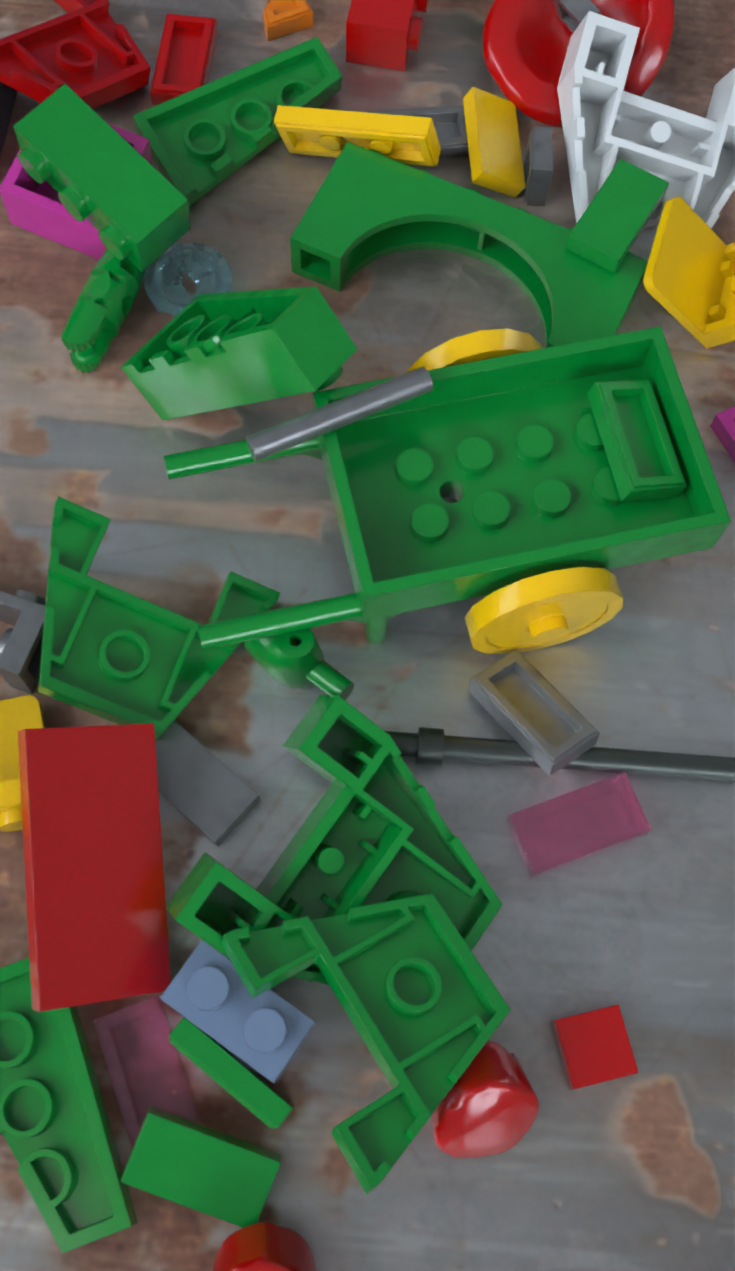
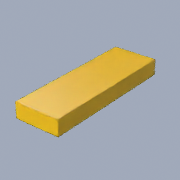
[274,105,441,167]

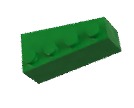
[121,286,358,420]

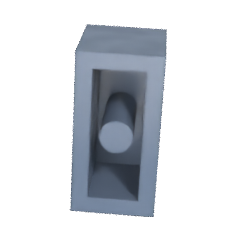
[159,940,316,1084]

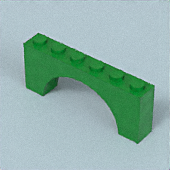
[290,141,648,348]

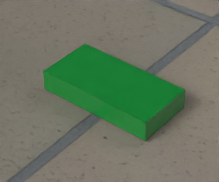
[565,159,669,273]
[587,379,687,502]
[168,1017,295,1129]
[120,1106,281,1228]

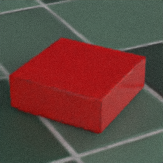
[551,1004,639,1090]

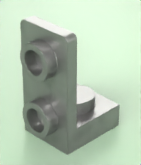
[0,590,45,694]

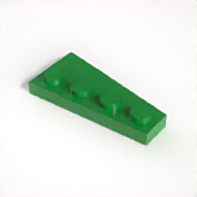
[133,37,342,207]
[0,957,138,1253]

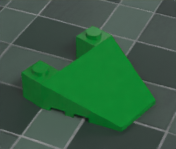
[166,695,503,985]

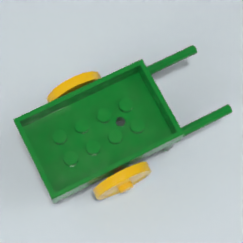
[164,326,731,654]

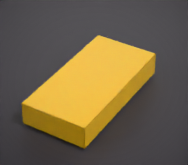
[463,87,526,198]

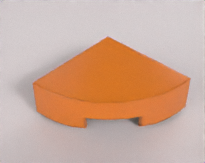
[263,0,313,41]

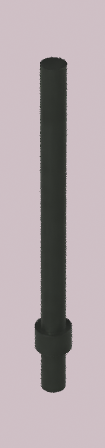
[385,727,735,782]

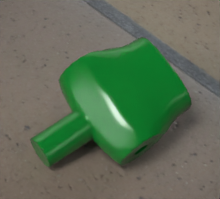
[244,608,354,700]

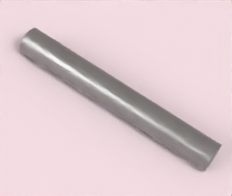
[246,366,433,462]

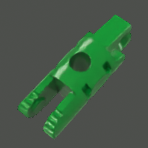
[61,249,146,373]

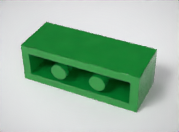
[13,84,191,272]

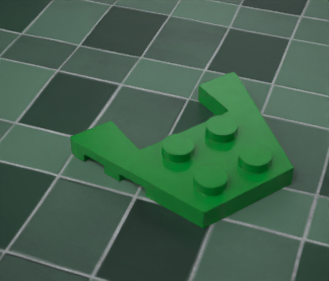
[38,496,280,740]
[221,893,511,1195]

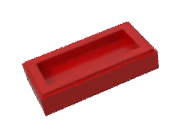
[150,13,218,106]

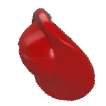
[483,0,675,128]

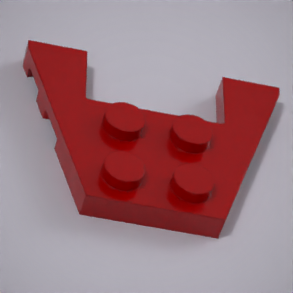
[0,0,151,109]

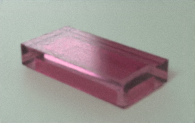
[507,772,651,878]
[93,995,202,1148]

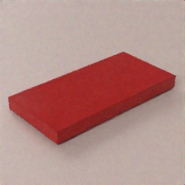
[18,723,171,1012]

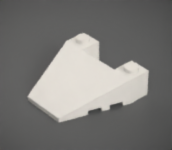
[557,11,735,260]

